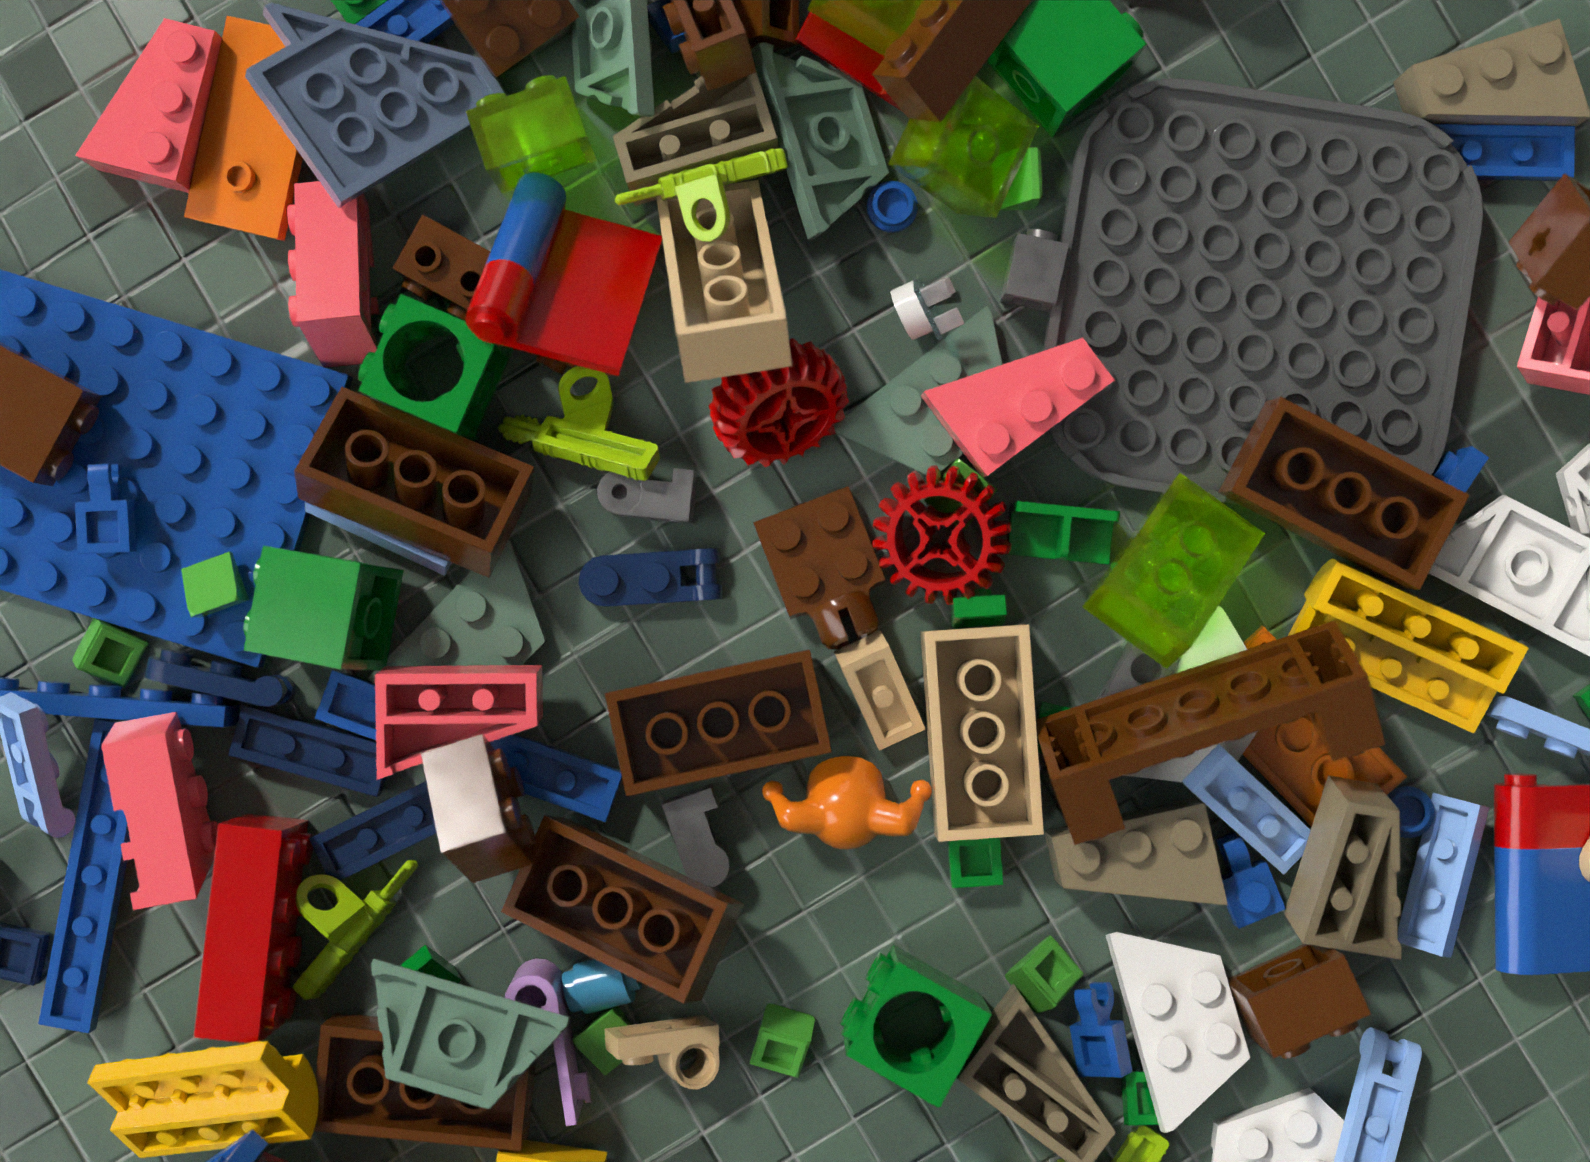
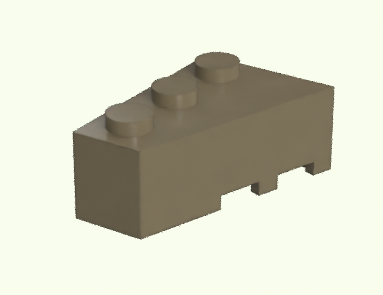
[1393,19,1590,127]
[613,72,779,206]
[1284,775,1402,960]
[1044,798,1228,906]

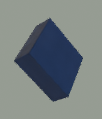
[0,922,51,986]

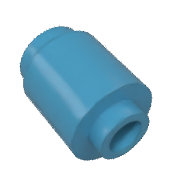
[562,959,642,1014]

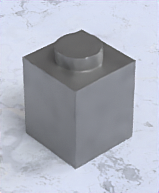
[1000,229,1069,312]

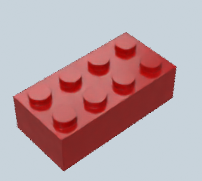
[194,814,313,1043]

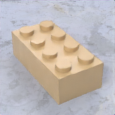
[656,180,792,383]
[920,624,1044,842]

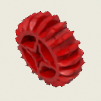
[708,338,849,468]
[872,465,1012,605]

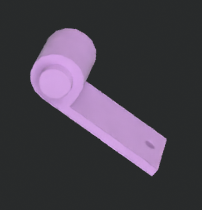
[505,958,591,1126]

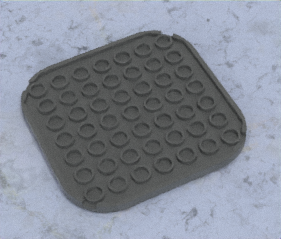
[1043,78,1483,506]

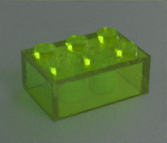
[1082,473,1265,669]

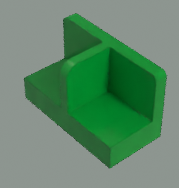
[1005,501,1120,565]

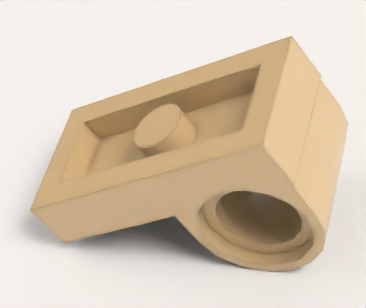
[834,630,925,751]
[605,1015,720,1090]

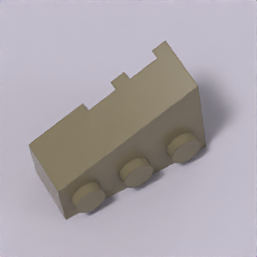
[957,983,1116,1162]

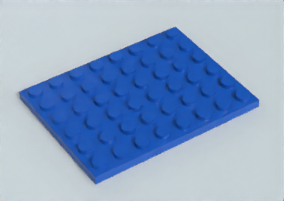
[0,269,353,668]

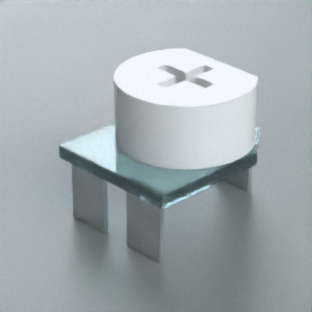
[890,275,965,341]

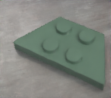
[569,0,655,117]
[751,42,889,240]
[834,306,1002,477]
[368,539,548,684]
[371,959,571,1109]

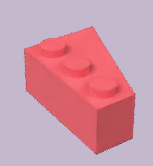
[75,18,222,193]
[287,181,379,368]
[1517,297,1590,395]
[921,338,1114,478]
[375,665,543,780]
[101,712,218,910]

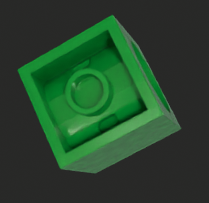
[987,0,1147,138]
[358,294,513,441]
[244,546,404,671]
[840,945,992,1108]

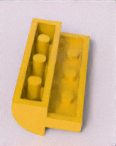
[1288,559,1529,734]
[87,1041,319,1158]

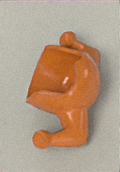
[762,756,932,850]

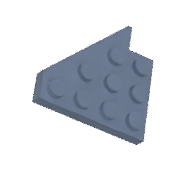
[245,2,510,208]

